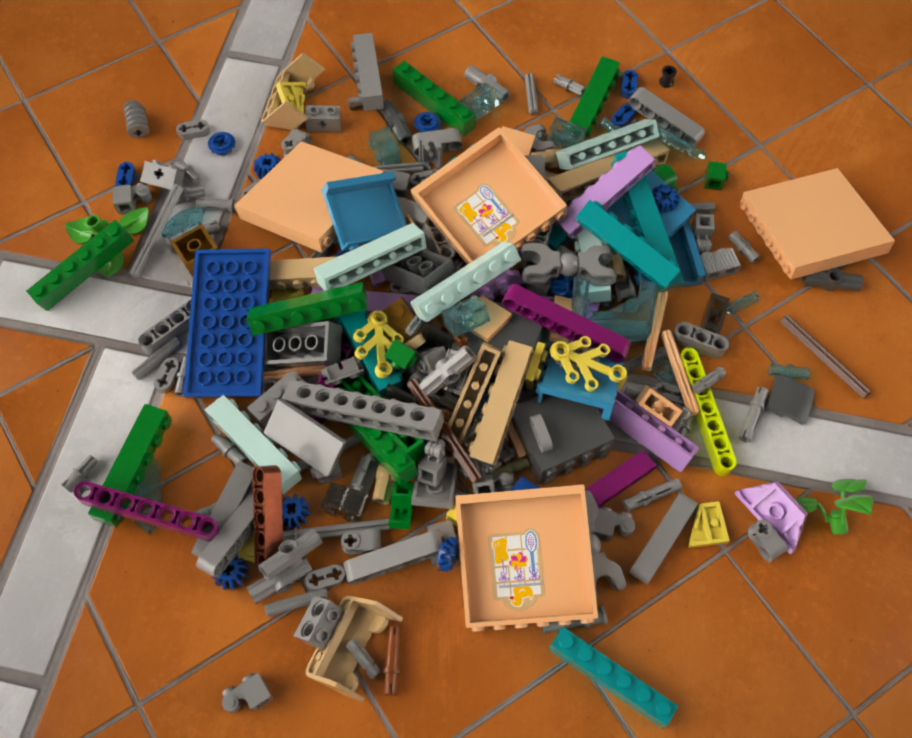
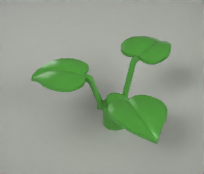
[65,207,149,277]
[794,479,874,535]

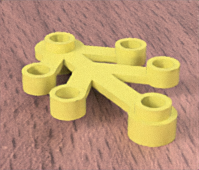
[353,310,404,379]
[550,336,627,392]

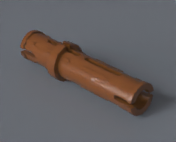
[383,625,401,696]

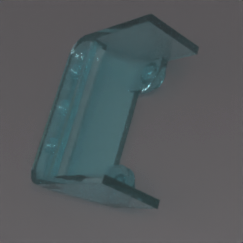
[572,276,657,340]

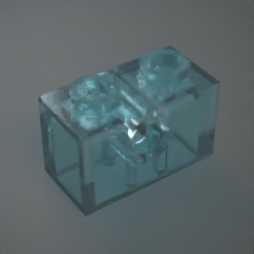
[460,83,499,122]
[547,117,587,149]
[368,127,402,165]
[441,295,490,337]

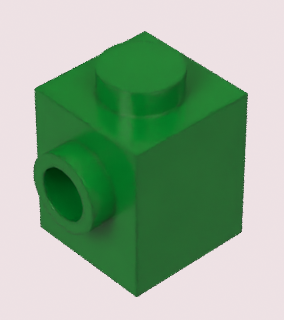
[704,161,729,191]
[384,339,418,370]

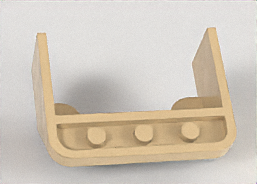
[261,53,325,130]
[306,595,403,702]

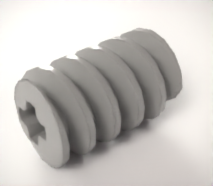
[123,100,149,138]

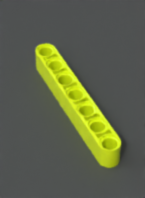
[680,348,737,476]

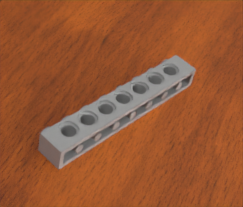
[282,380,444,442]

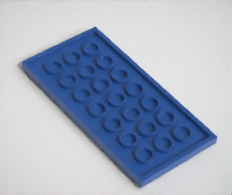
[183,248,271,398]

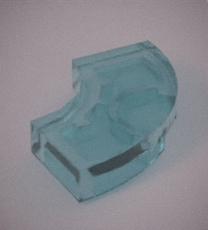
[161,207,205,238]

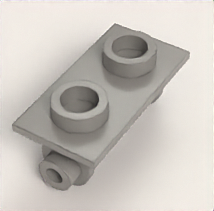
[321,356,363,386]
[476,439,516,474]
[348,453,379,498]

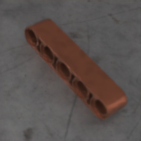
[252,465,283,571]

